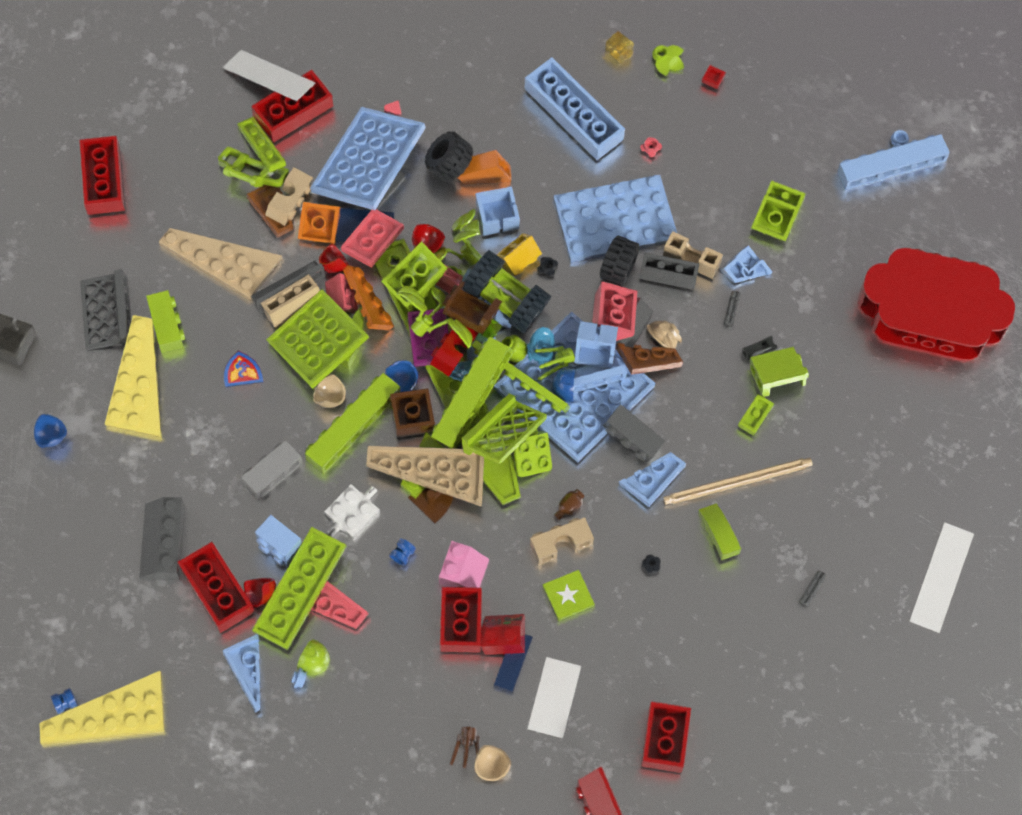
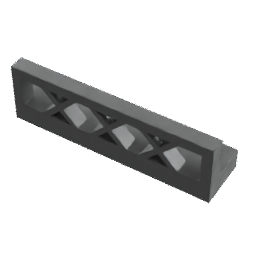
[251,260,325,313]

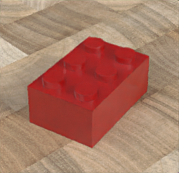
[440,587,482,653]
[641,701,691,773]

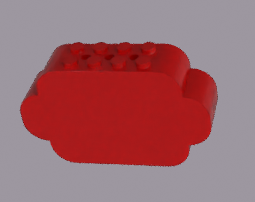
[858,248,1015,361]

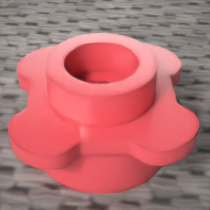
[640,137,662,157]

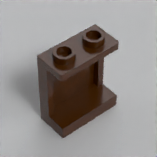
[443,281,502,335]

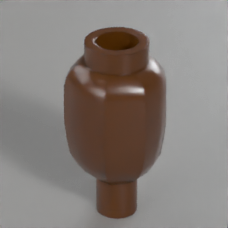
[554,489,585,520]

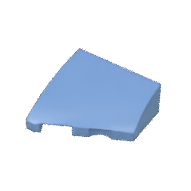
[719,246,772,283]

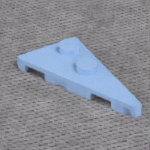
[223,634,260,713]

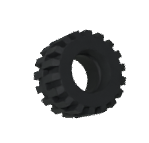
[424,131,473,182]
[600,235,639,287]

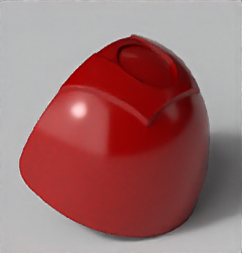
[412,224,445,254]
[319,244,350,273]
[243,578,276,607]

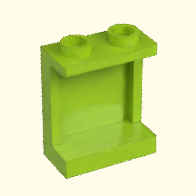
[750,346,809,397]

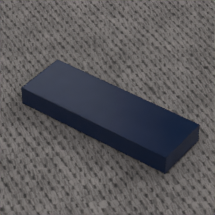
[494,634,533,693]

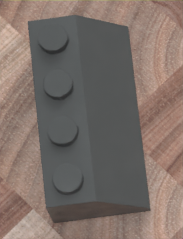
[139,497,185,580]

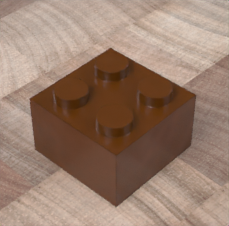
[390,388,435,438]

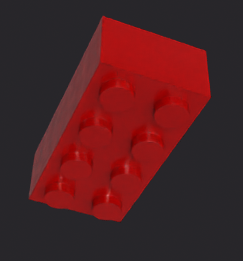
[251,70,333,143]
[80,136,125,215]
[178,542,255,633]

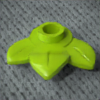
[652,45,684,75]

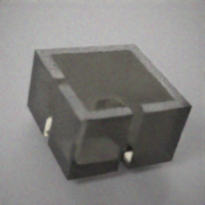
[0,313,37,367]

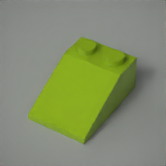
[381,242,448,312]

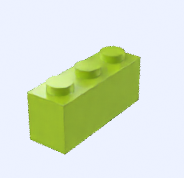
[146,290,186,353]

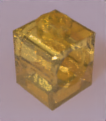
[605,31,634,63]

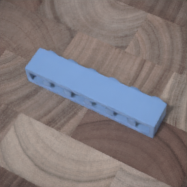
[837,134,950,190]

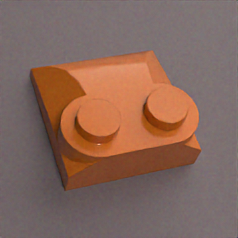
[298,202,340,244]

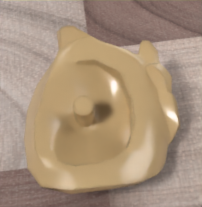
[646,321,682,349]

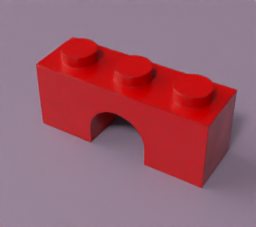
[430,326,478,376]

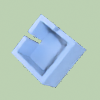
[476,187,520,236]
[574,321,618,369]
[255,515,302,568]

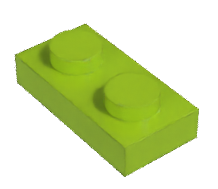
[738,394,774,436]

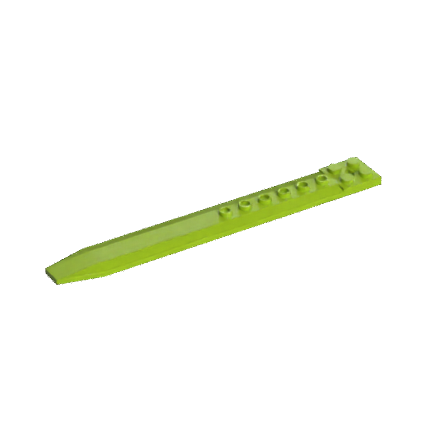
[375,238,521,505]

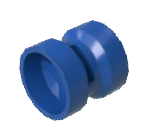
[389,538,416,566]
[51,688,78,714]

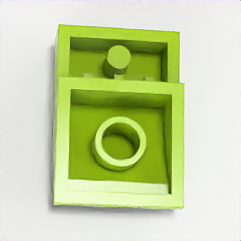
[751,180,806,242]

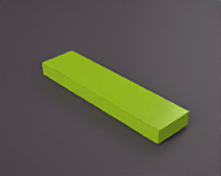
[237,117,286,173]

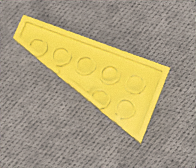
[105,315,162,437]
[40,671,165,745]

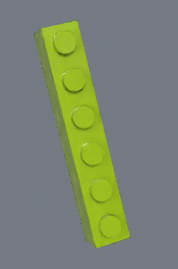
[431,337,514,449]
[305,373,401,474]

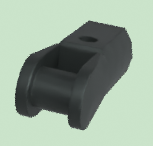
[742,336,778,360]

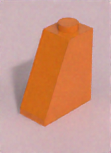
[457,150,512,184]

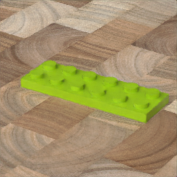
[252,527,347,650]

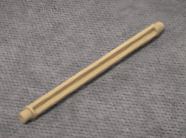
[663,458,812,505]

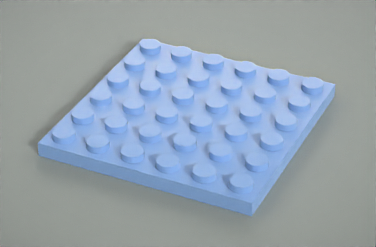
[494,311,656,463]

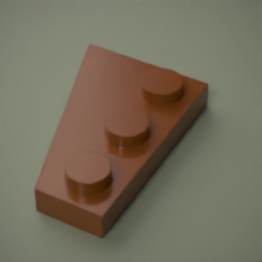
[247,178,293,238]
[616,343,683,375]

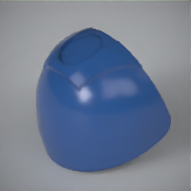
[385,360,419,392]
[552,368,576,402]
[34,414,67,448]

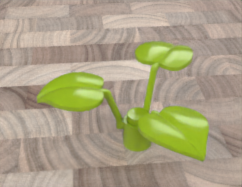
[434,209,482,266]
[397,286,473,349]

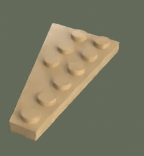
[159,228,283,301]
[366,446,484,507]

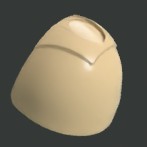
[313,374,346,408]
[475,745,511,781]

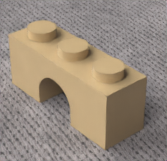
[265,167,313,225]
[663,231,723,279]
[530,517,594,565]

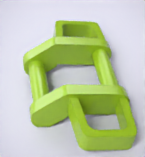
[218,147,289,187]

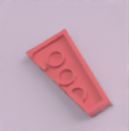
[311,581,369,629]

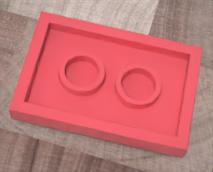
[341,209,404,268]

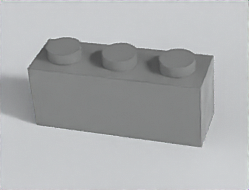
[241,440,302,500]

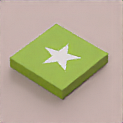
[542,570,595,621]

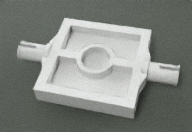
[324,484,380,539]

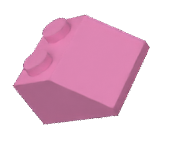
[439,541,489,588]

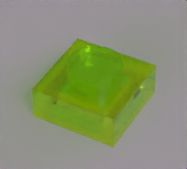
[478,320,502,340]

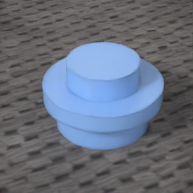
[891,130,909,146]
[291,668,307,688]

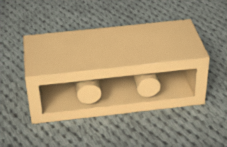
[261,275,320,328]

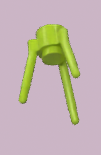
[535,346,575,381]

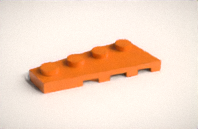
[343,266,394,331]

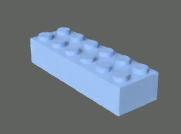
[524,58,625,160]

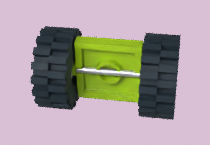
[463,250,552,334]

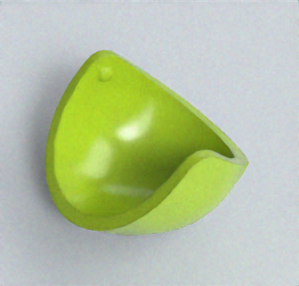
[297,639,330,675]

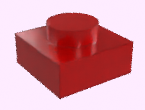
[702,65,726,89]

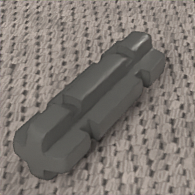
[724,290,741,326]
[799,570,826,607]

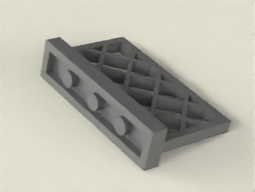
[80,269,131,351]

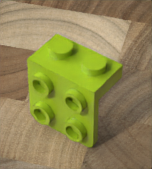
[504,428,552,477]

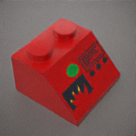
[481,614,525,655]

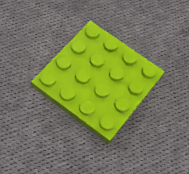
[266,289,369,389]

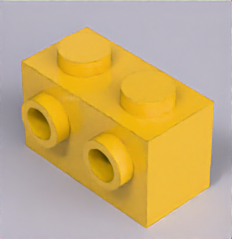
[496,233,542,276]

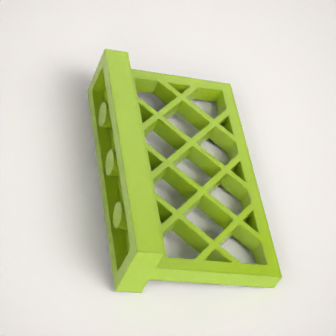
[461,393,547,465]

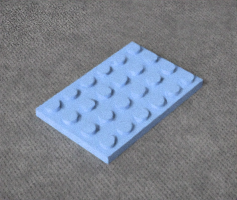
[310,107,426,210]
[553,174,677,263]

